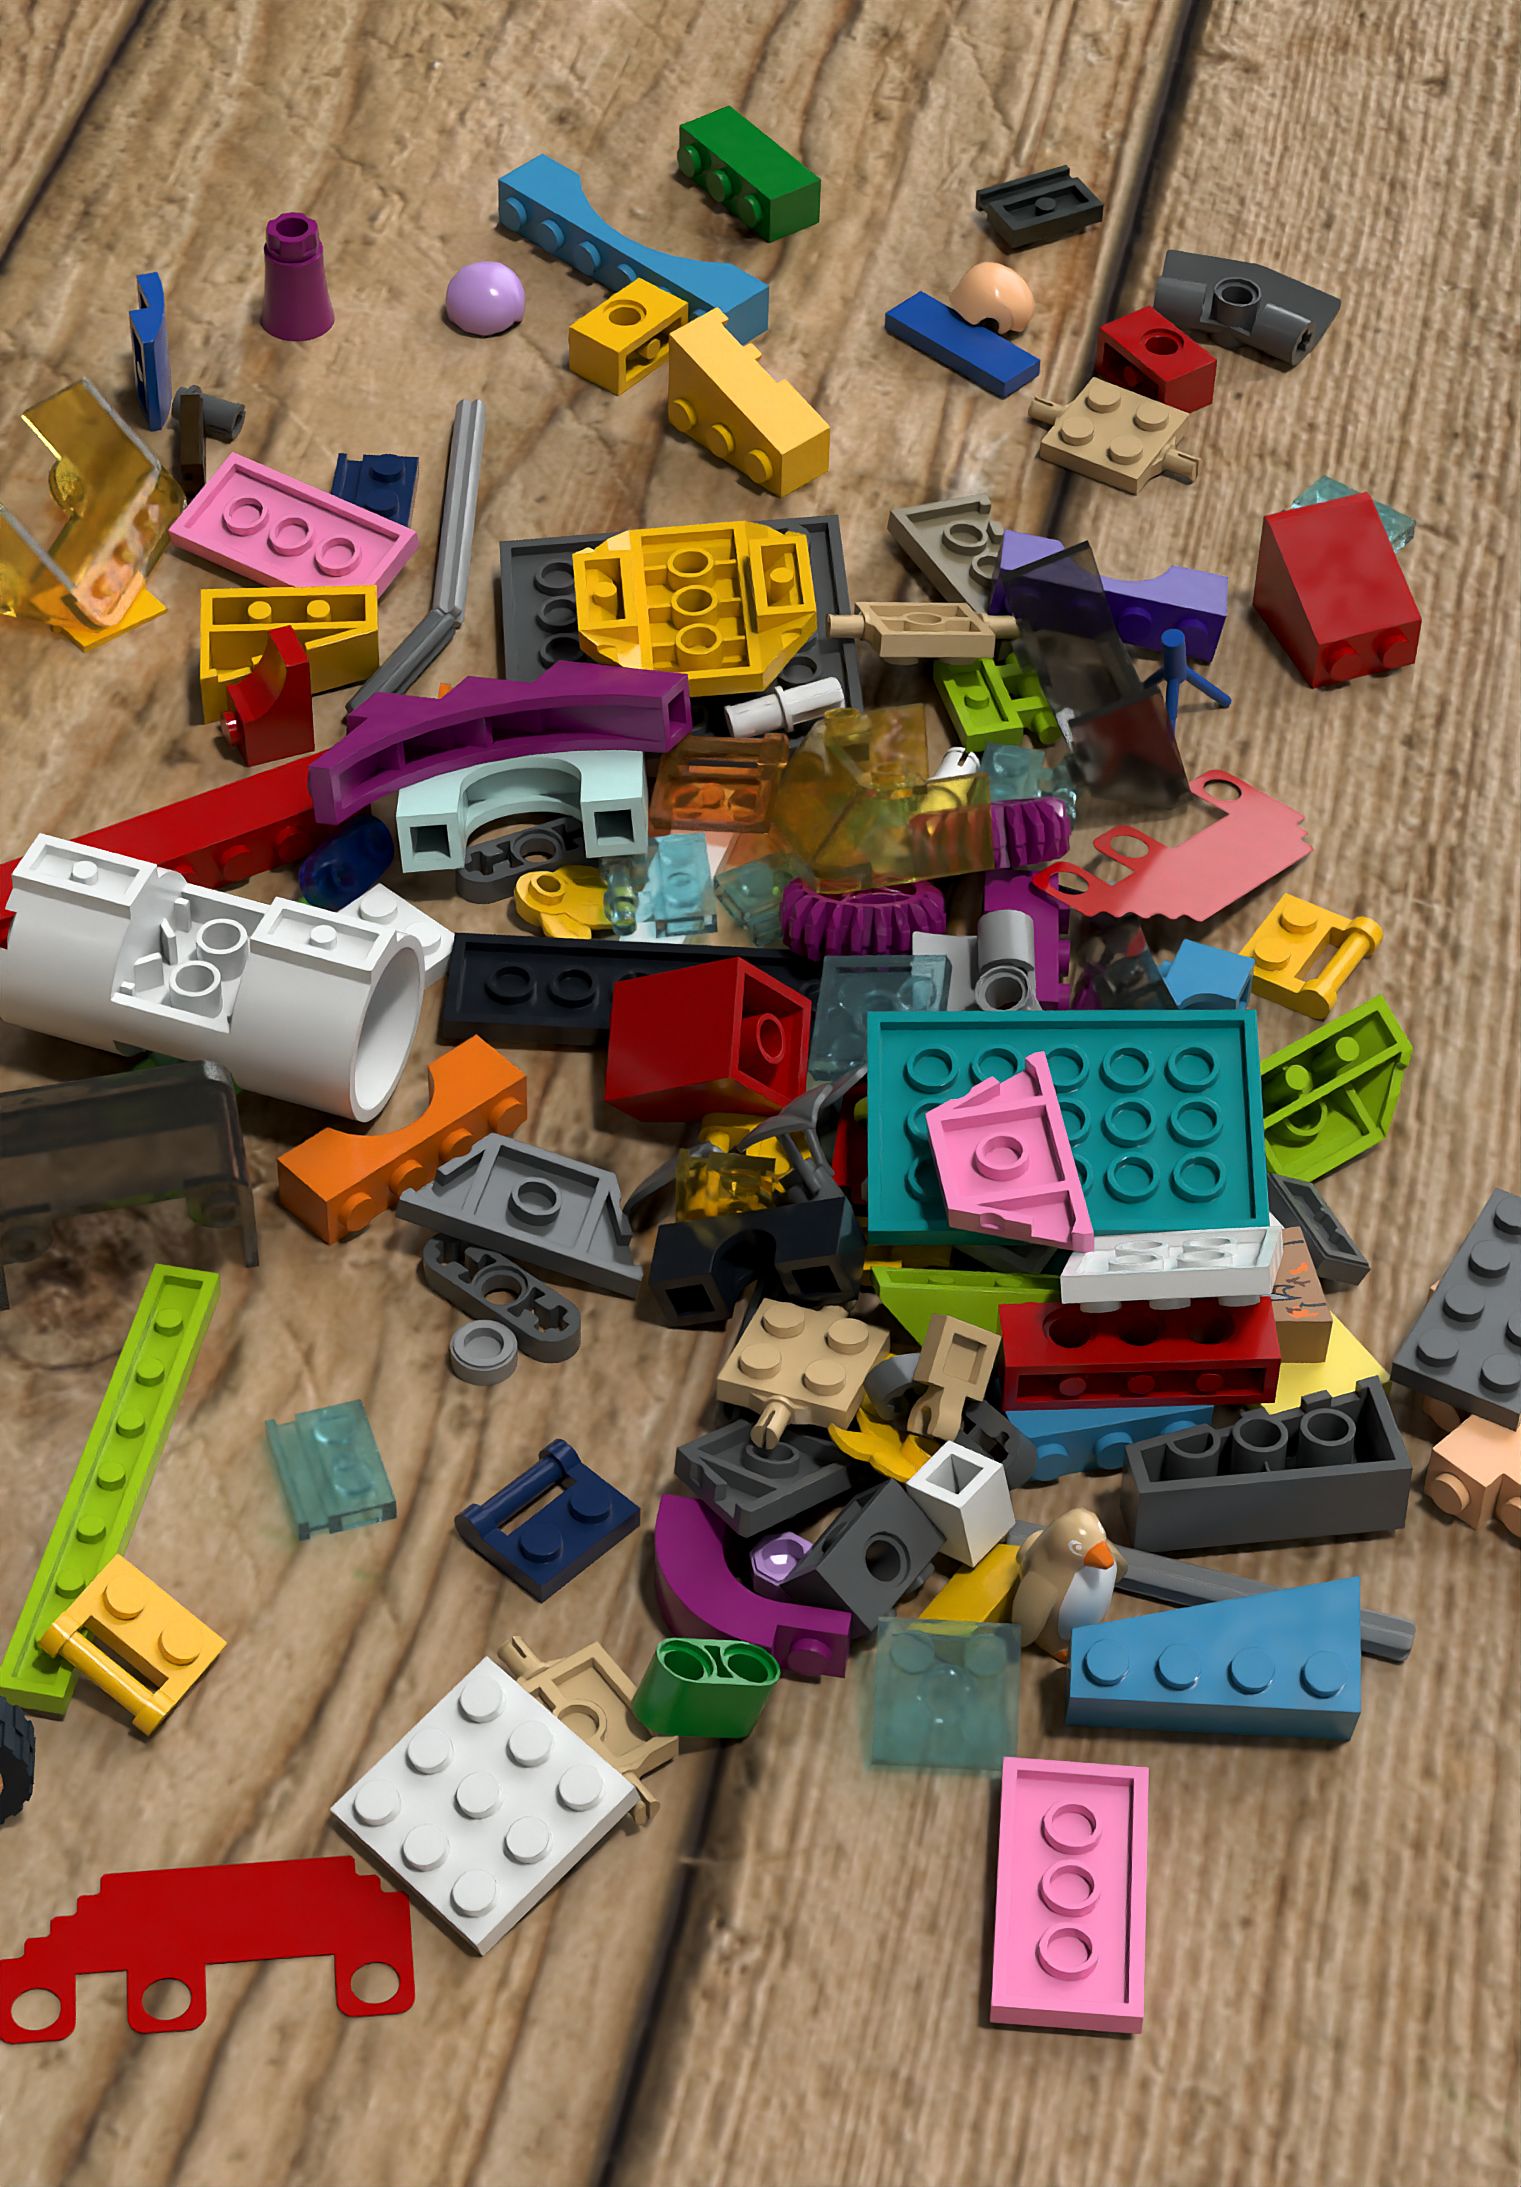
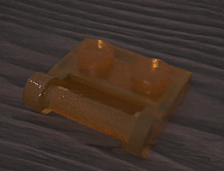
[648,732,790,834]

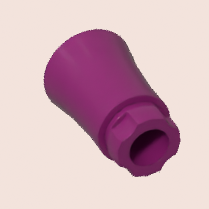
[260,212,335,341]

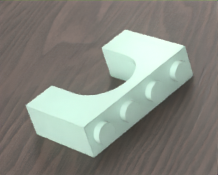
[396,750,648,873]

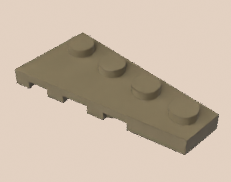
[887,493,1051,661]

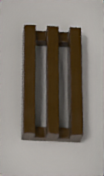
[180,394,206,508]

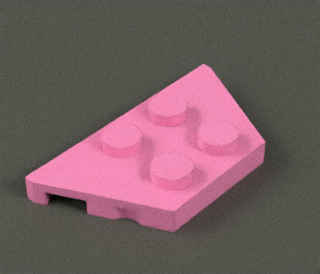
[925,1051,1094,1253]

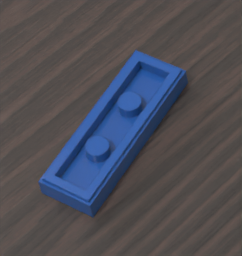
[885,291,1041,398]

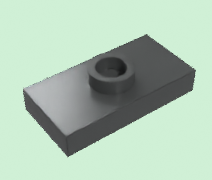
[1267,1173,1371,1286]

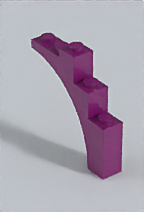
[307,660,693,825]

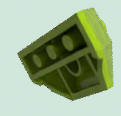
[1260,994,1414,1182]
[869,1266,1062,1369]

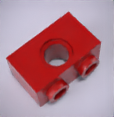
[1095,305,1217,414]

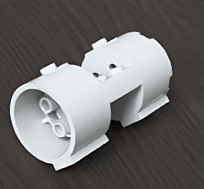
[0,833,425,1122]

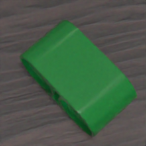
[631,1638,781,1738]

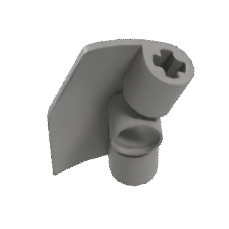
[912,910,1043,1011]

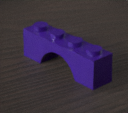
[988,529,1228,662]

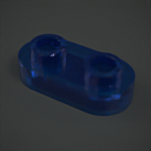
[299,814,394,912]

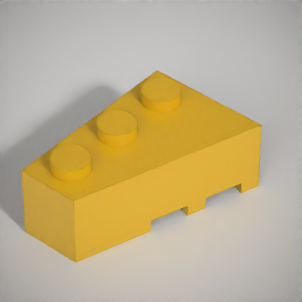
[668,307,830,498]
[200,585,380,724]

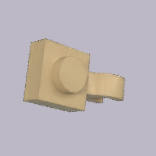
[907,1314,1002,1442]

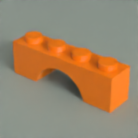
[277,1034,528,1246]

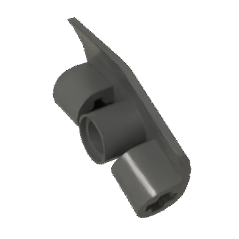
[1153,250,1341,366]

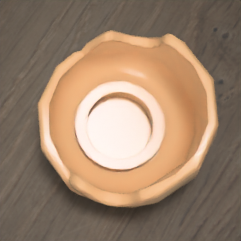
[949,262,1035,334]

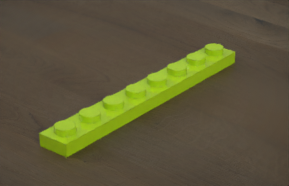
[0,1263,221,1715]

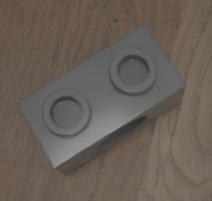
[779,1478,947,1641]

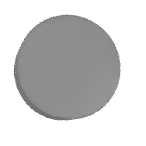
[450,1320,518,1386]

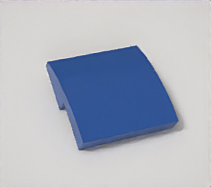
[129,272,172,432]

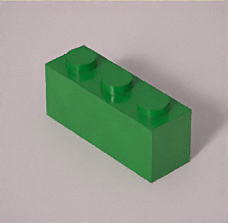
[677,105,821,243]

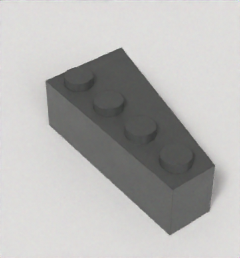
[1120,1375,1413,1553]

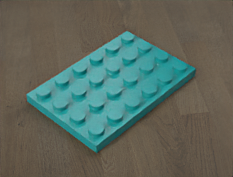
[867,1010,1270,1245]

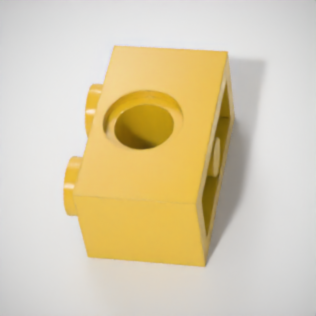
[568,278,688,396]

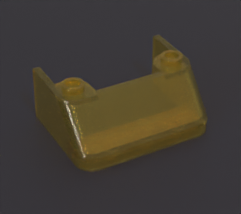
[0,376,187,633]
[760,703,995,894]

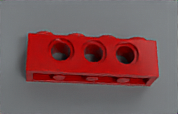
[996,1296,1281,1411]

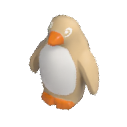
[1012,1508,1128,1664]

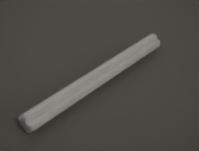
[432,399,486,628]
[1005,1520,1416,1661]

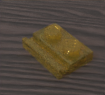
[675,1148,776,1223]

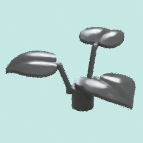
[622,1062,868,1223]

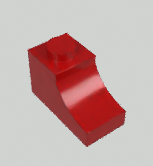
[220,625,315,768]

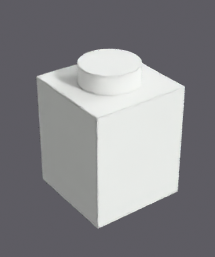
[906,1440,1016,1567]

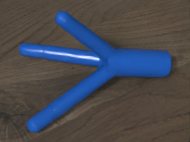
[1139,629,1232,740]

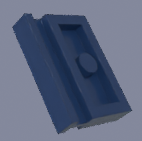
[331,453,419,529]

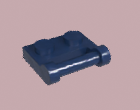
[454,1439,641,1604]

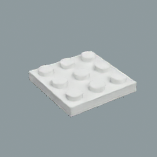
[1060,1226,1283,1313]
[330,1656,641,1956]

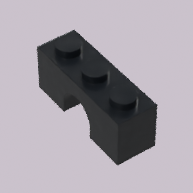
[648,1196,867,1328]

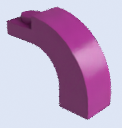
[654,1494,852,1678]

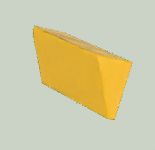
[905,1544,1020,1672]

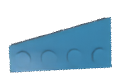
[1064,1576,1361,1740]

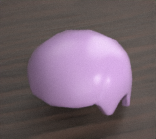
[446,261,525,336]

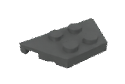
[395,1132,644,1298]
[674,1413,880,1538]

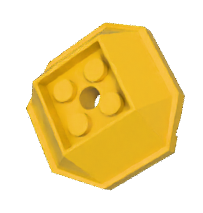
[572,521,817,697]

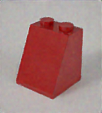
[1252,492,1422,689]
[604,957,812,1122]

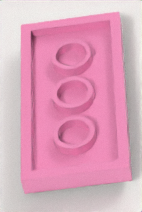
[168,452,420,600]
[990,1757,1149,2034]

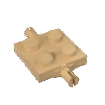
[1028,377,1203,496]
[825,602,1023,665]
[716,1298,891,1449]
[497,1636,679,1825]

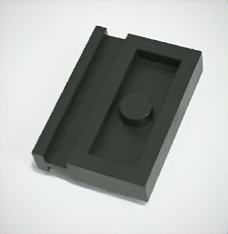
[975,165,1104,248]

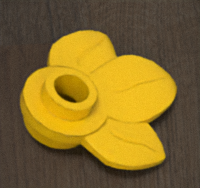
[514,865,632,939]
[827,1407,942,1486]

